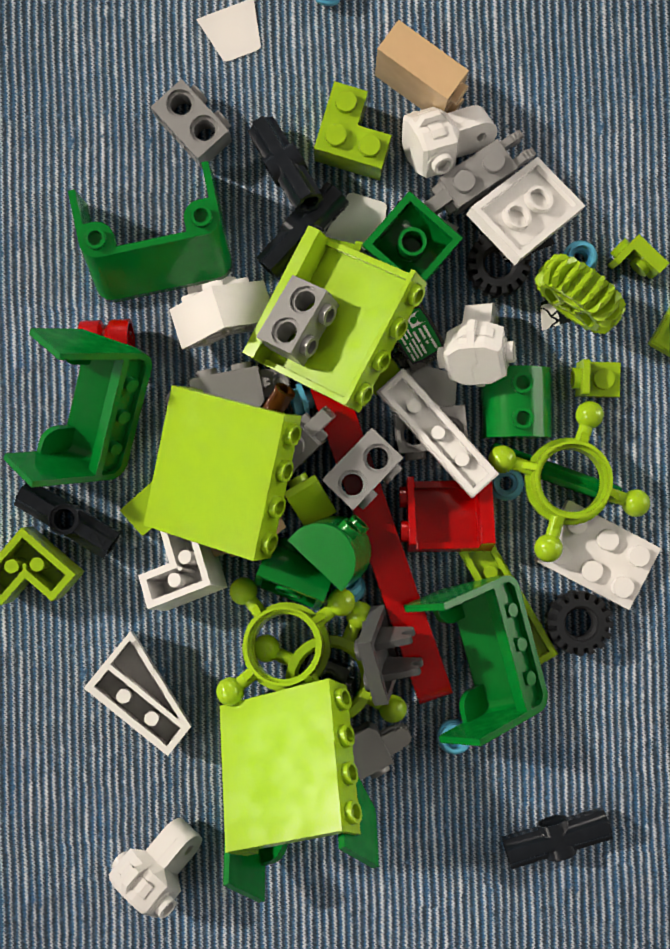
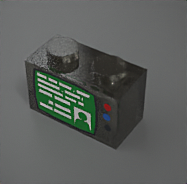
[392,302,445,376]

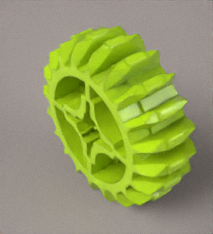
[534,254,626,334]

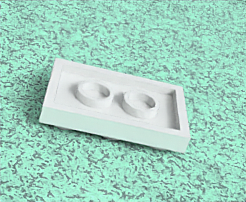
[466,157,585,265]
[534,500,661,610]

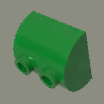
[362,191,463,283]
[481,365,552,439]
[288,515,371,591]
[255,537,331,611]

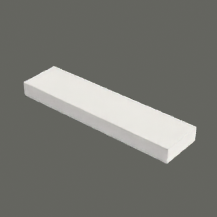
[377,368,499,498]

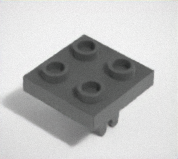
[354,605,424,706]

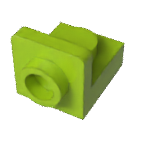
[607,234,669,280]
[570,359,621,398]

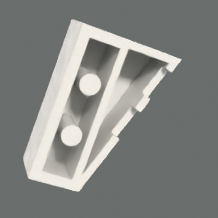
[84,631,192,756]

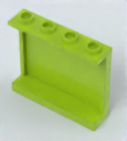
[242,225,427,413]
[143,385,302,561]
[220,678,362,856]

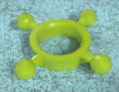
[488,401,650,562]
[216,577,355,706]
[255,601,407,723]

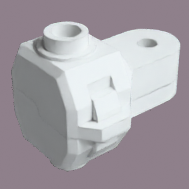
[402,105,498,178]
[437,303,516,387]
[109,818,202,919]

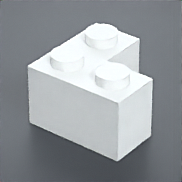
[170,277,270,350]
[138,531,227,611]

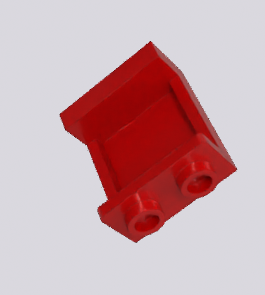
[399,476,496,552]

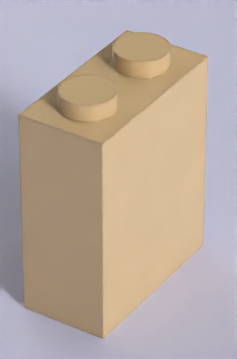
[375,20,469,113]

